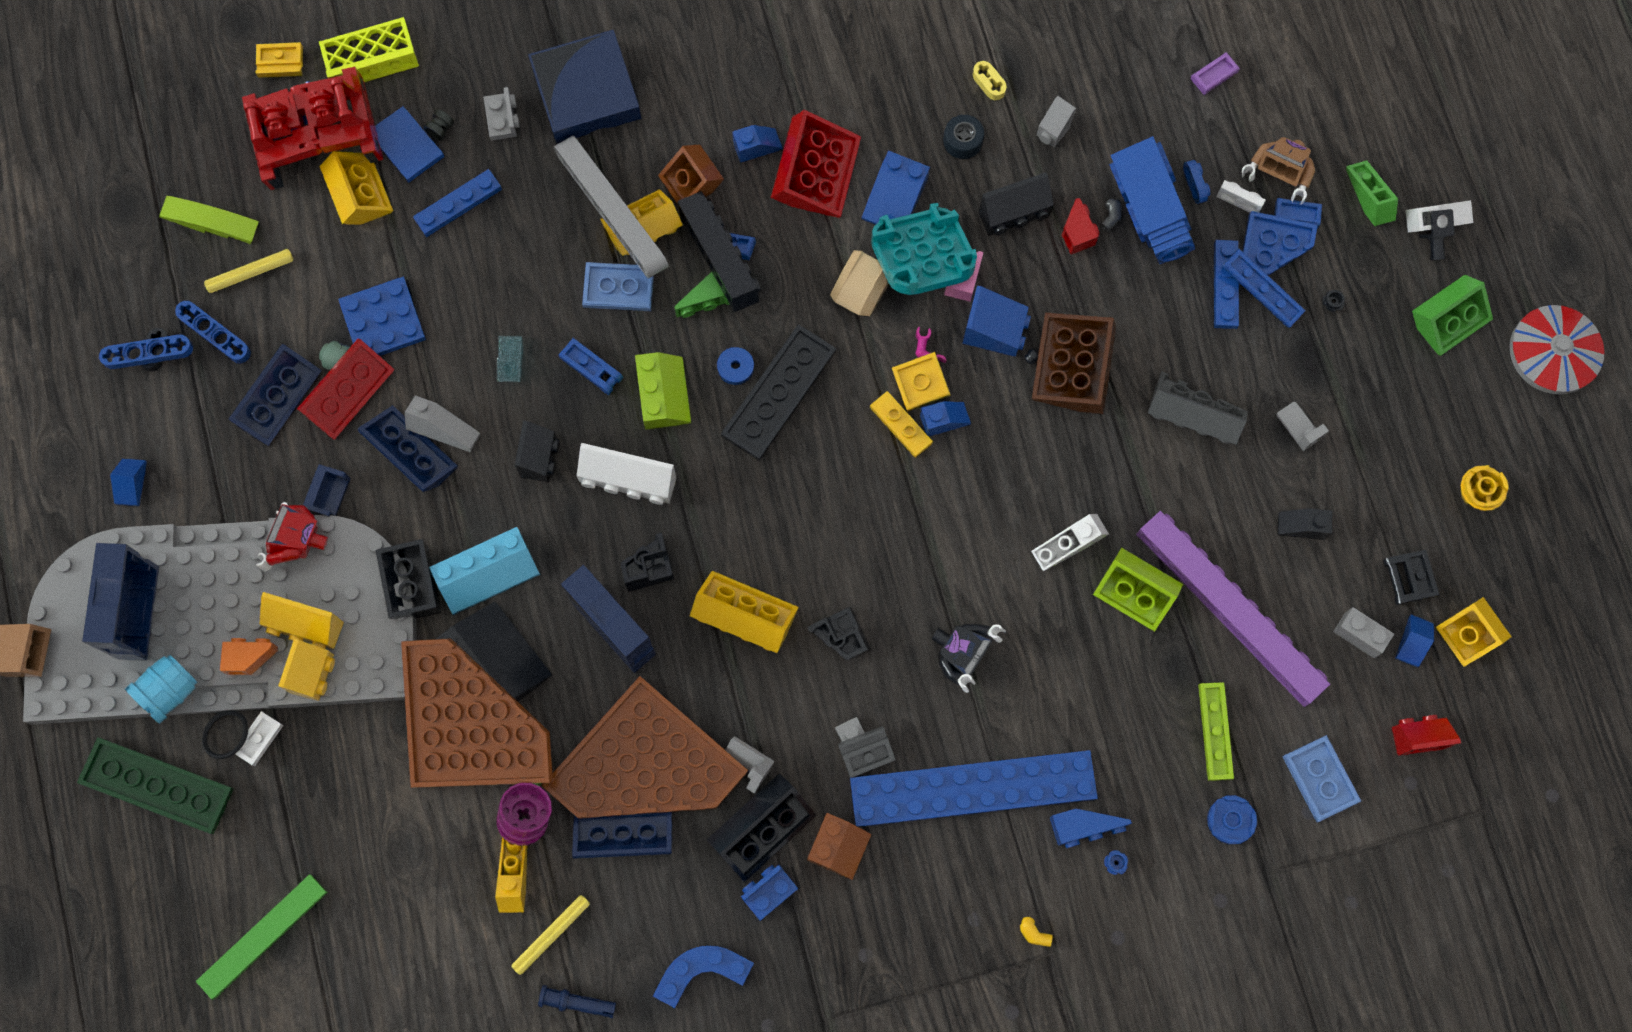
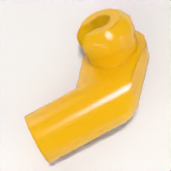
[1020,917,1052,947]

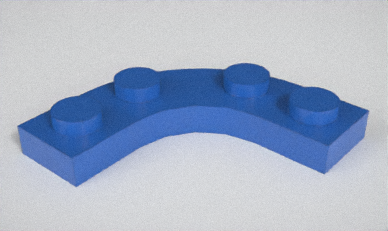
[653,946,754,1008]

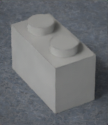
[1333,607,1394,658]

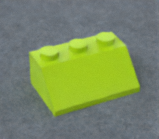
[635,352,691,429]
[1093,548,1183,632]

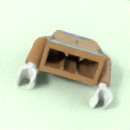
[1242,137,1315,205]

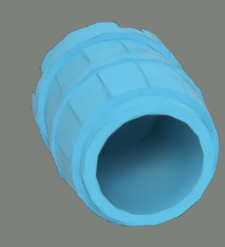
[125,655,198,724]

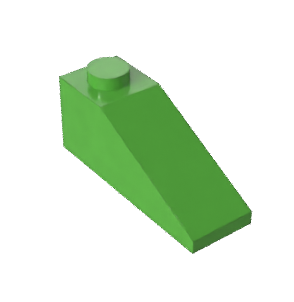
[1346,160,1398,226]

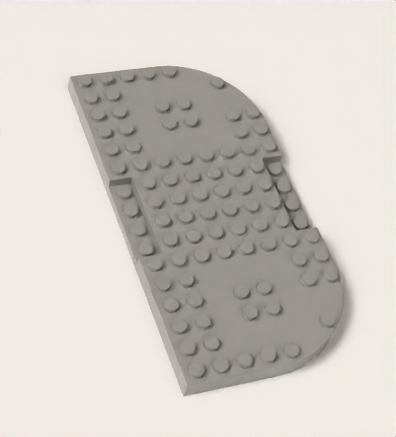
[23,515,417,725]

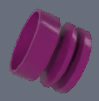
[497,783,552,846]

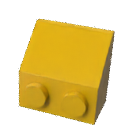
[1436,597,1512,667]
[278,639,335,701]

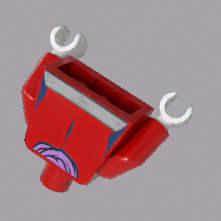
[256,502,328,571]

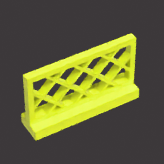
[319,17,419,82]

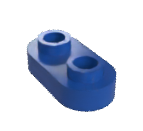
[1183,160,1210,204]

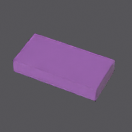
[1190,52,1240,95]

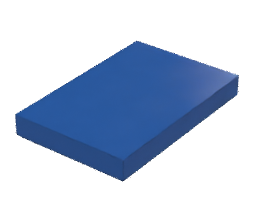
[375,106,444,183]

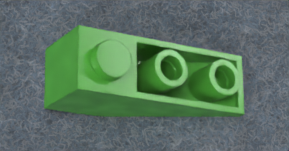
[674,272,730,318]

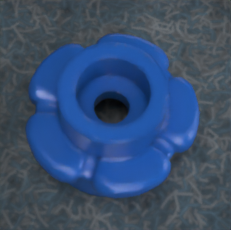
[1104,850,1128,875]

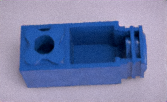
[1109,136,1196,264]

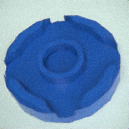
[1207,795,1257,845]

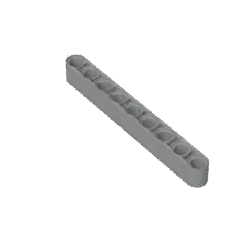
[554,136,669,279]

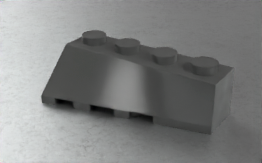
[1148,371,1248,445]

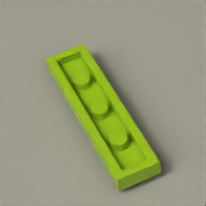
[1198,682,1234,781]

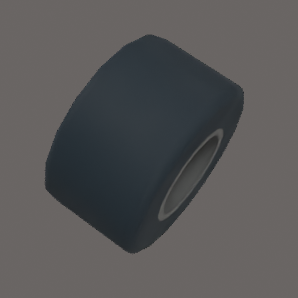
[943,115,984,159]

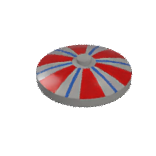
[1510,305,1604,395]

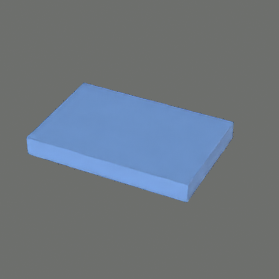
[582,262,654,311]
[1282,735,1361,822]

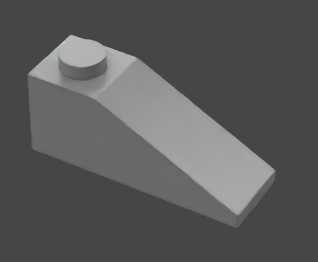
[405,396,480,452]

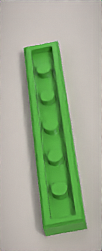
[196,874,328,1000]

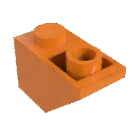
[220,638,278,675]

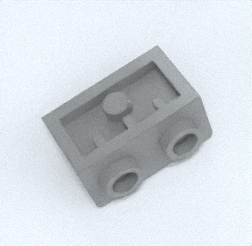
[483,87,520,141]

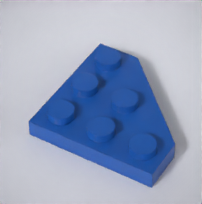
[1242,211,1318,275]

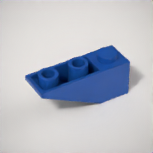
[1050,809,1132,848]

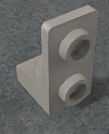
[1276,402,1329,451]
[725,736,775,793]

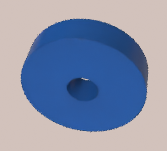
[717,347,754,385]

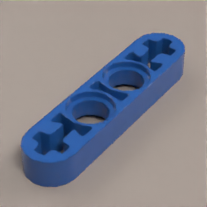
[175,301,251,363]
[99,335,193,369]

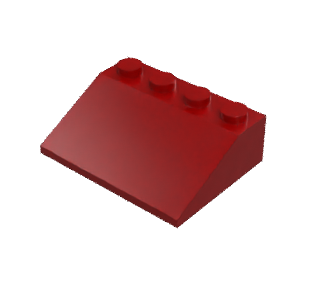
[771,110,861,218]

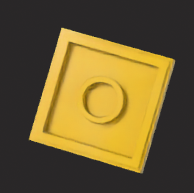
[892,352,951,412]

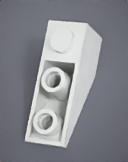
[1406,200,1473,232]
[1031,514,1109,571]

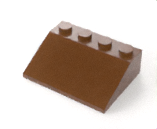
[1032,313,1116,414]

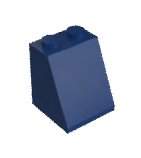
[962,286,1031,357]

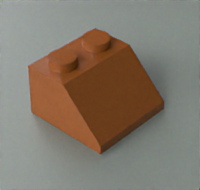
[658,145,724,204]
[807,813,871,880]

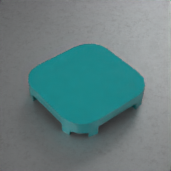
[871,203,977,295]

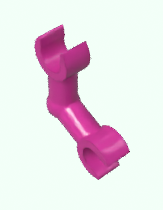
[916,327,946,363]

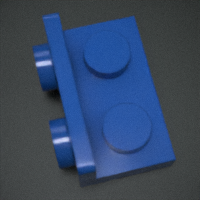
[741,865,798,921]

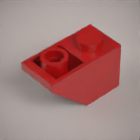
[1061,198,1099,255]

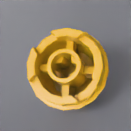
[1461,465,1509,511]

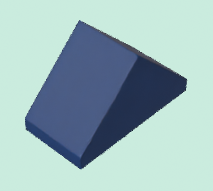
[110,459,147,506]
[1395,615,1434,667]

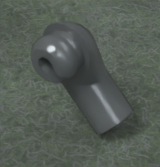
[1100,199,1122,232]

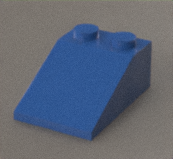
[861,151,930,225]

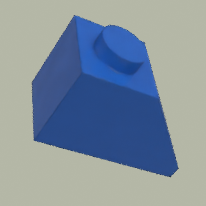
[732,125,782,163]
[920,401,971,437]

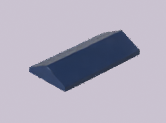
[228,343,322,446]
[358,405,457,492]
[572,812,673,859]

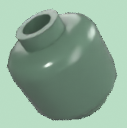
[319,341,350,370]

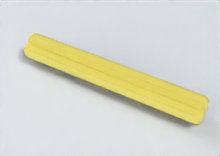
[204,249,293,293]
[512,895,590,975]

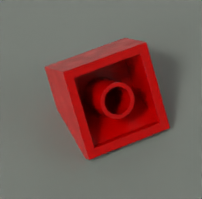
[1392,715,1461,756]

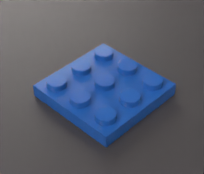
[338,276,426,356]

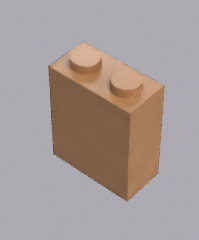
[0,624,52,677]

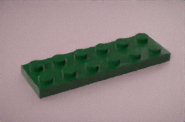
[77,737,234,835]

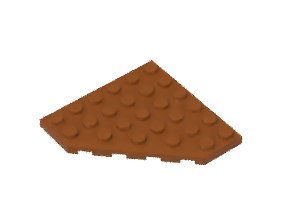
[401,638,553,788]
[542,676,749,819]

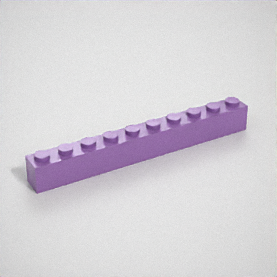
[1136,511,1330,707]

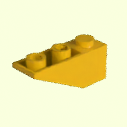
[495,837,527,913]

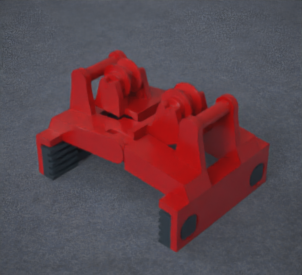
[242,66,383,190]

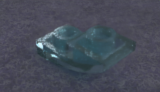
[497,336,523,382]

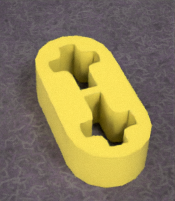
[973,61,1007,100]

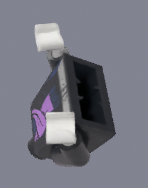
[931,624,1006,693]

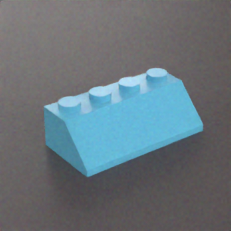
[429,527,540,615]

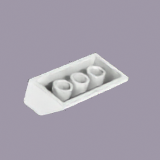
[577,443,676,505]

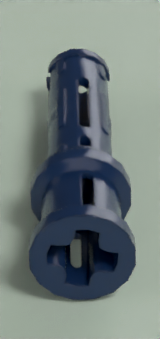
[538,984,616,1019]

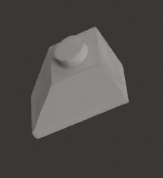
[1037,96,1076,148]

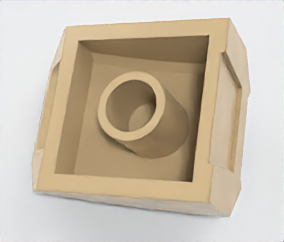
[830,250,889,316]

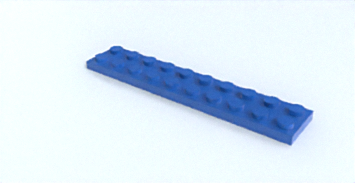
[850,750,1098,827]

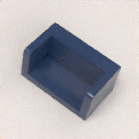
[303,464,351,517]

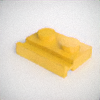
[256,42,303,78]

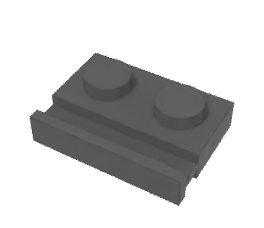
[837,726,895,778]

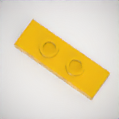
[870,391,933,458]

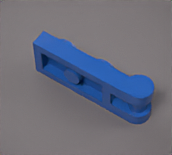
[559,338,624,395]

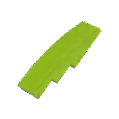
[159,196,259,244]

